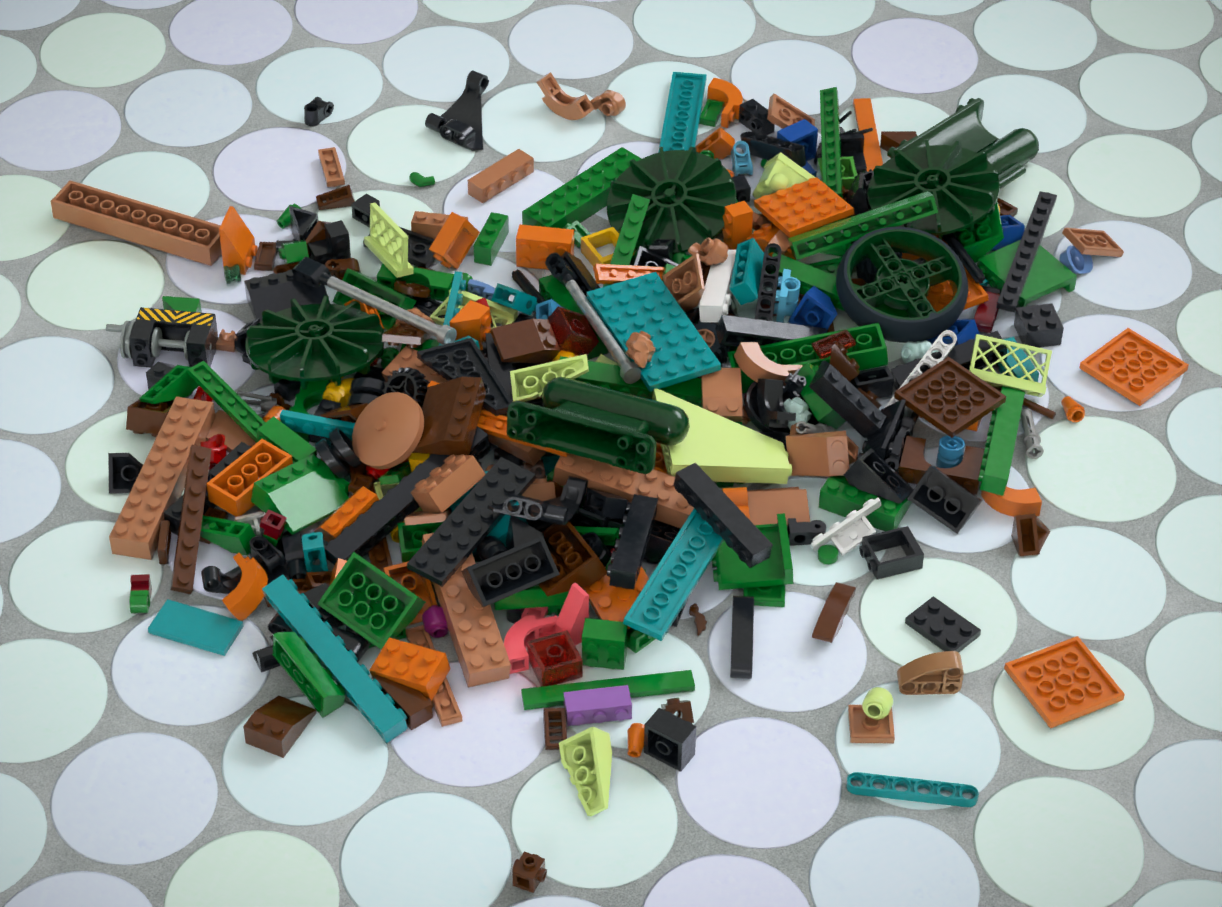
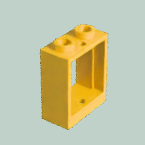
[581,227,634,267]

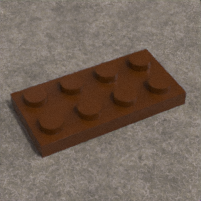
[382,322,432,348]

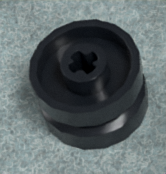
[347,377,385,406]
[315,427,363,479]

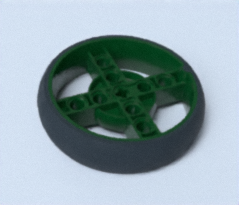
[836,227,968,343]

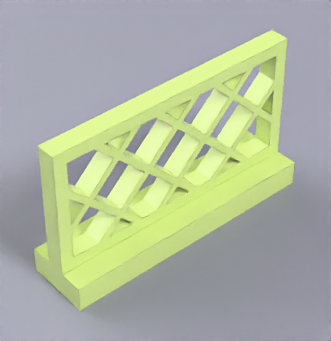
[364,203,414,278]
[430,289,518,328]
[969,334,1052,397]

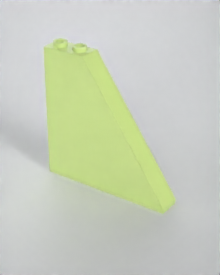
[652,389,792,484]

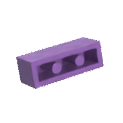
[563,685,632,726]

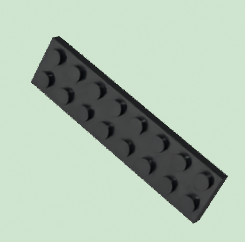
[407,457,536,587]

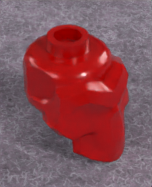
[200,434,227,470]

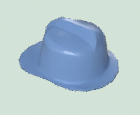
[1059,246,1093,274]

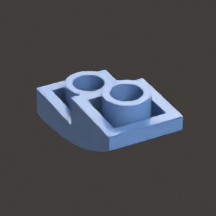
[468,279,495,300]

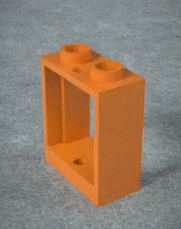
[429,212,480,269]

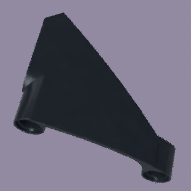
[425,70,489,151]
[201,531,307,594]

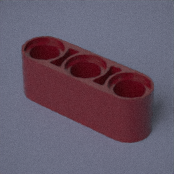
[974,291,1000,333]

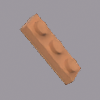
[318,147,345,187]

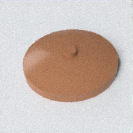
[352,392,424,469]

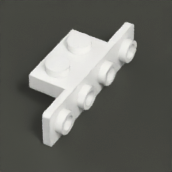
[811,498,881,556]

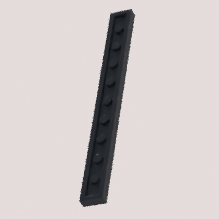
[996,191,1057,312]

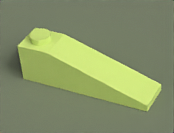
[510,354,589,402]
[559,726,612,817]

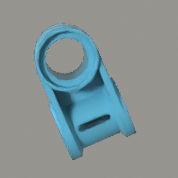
[731,141,753,176]

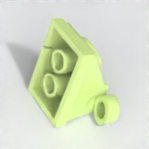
[752,152,816,199]

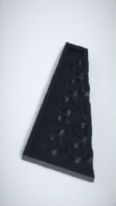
[417,338,512,416]

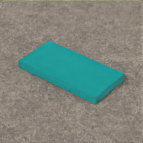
[148,599,244,656]

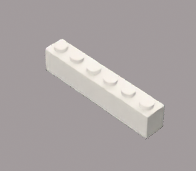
[699,250,736,322]

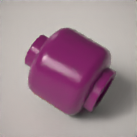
[422,605,449,638]

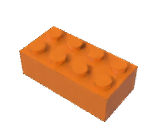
[206,439,293,517]

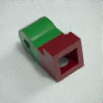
[260,509,287,548]
[130,574,152,614]

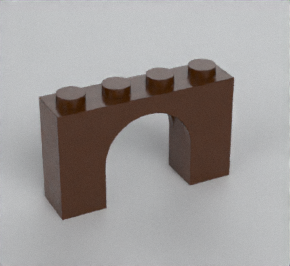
[899,436,984,495]

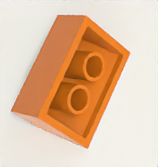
[450,300,491,350]
[314,486,379,542]

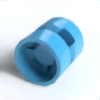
[936,435,965,468]

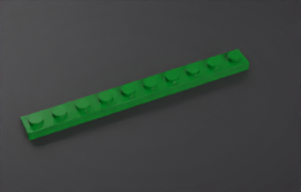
[820,87,843,199]

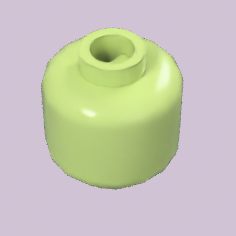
[862,687,893,720]

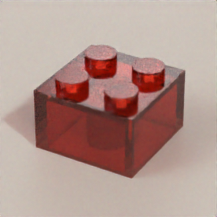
[547,306,599,356]
[527,630,583,687]

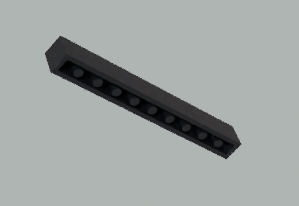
[325,426,489,565]

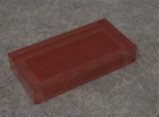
[812,329,856,359]

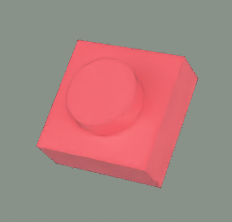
[521,607,548,620]

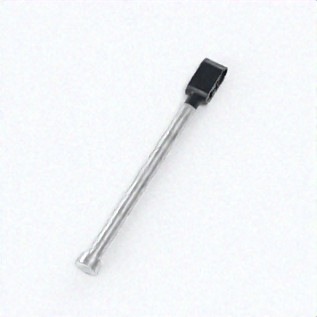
[545,253,641,384]
[292,257,457,345]

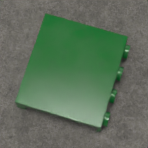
[977,240,1077,307]
[711,513,794,590]

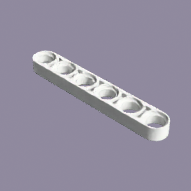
[885,330,957,412]

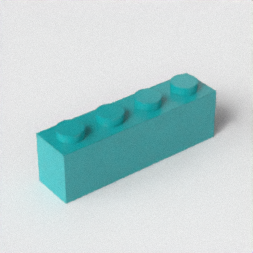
[730,238,764,305]

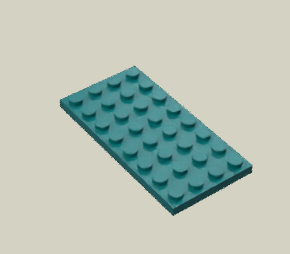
[587,272,721,392]

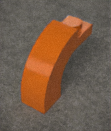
[707,78,743,128]
[981,486,1042,517]
[222,552,268,621]

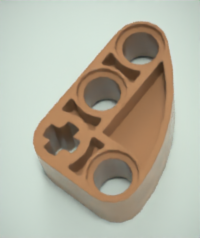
[897,651,964,695]

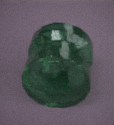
[223,264,241,284]

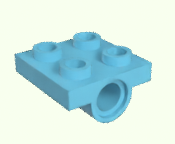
[773,269,801,323]

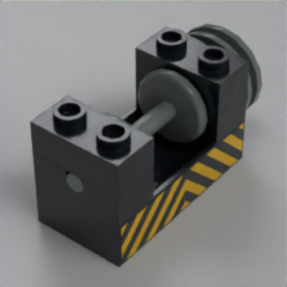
[106,307,218,368]

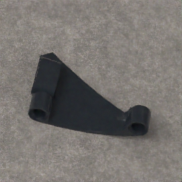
[487,476,588,526]

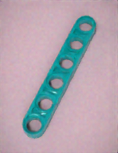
[846,772,979,807]

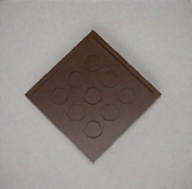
[894,357,1006,438]

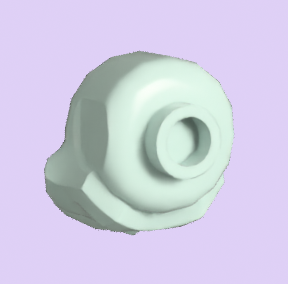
[901,340,939,364]
[783,397,812,429]

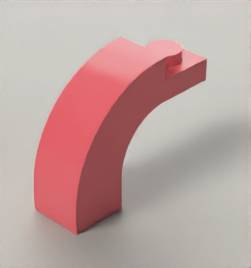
[504,614,558,674]

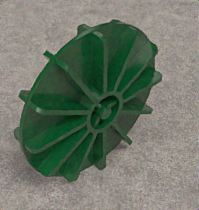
[868,139,1000,241]
[607,146,737,255]
[246,296,385,389]

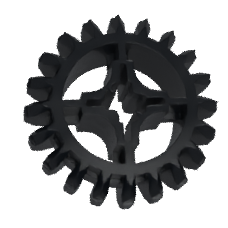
[382,367,430,409]

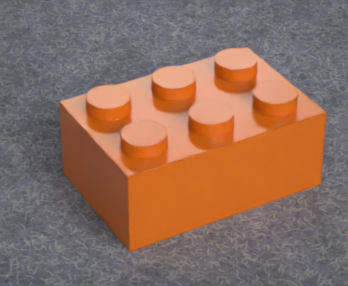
[516,224,574,270]
[369,638,450,701]

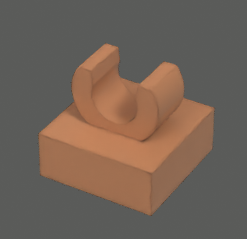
[216,329,236,352]

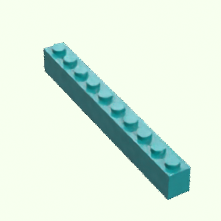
[262,574,408,743]

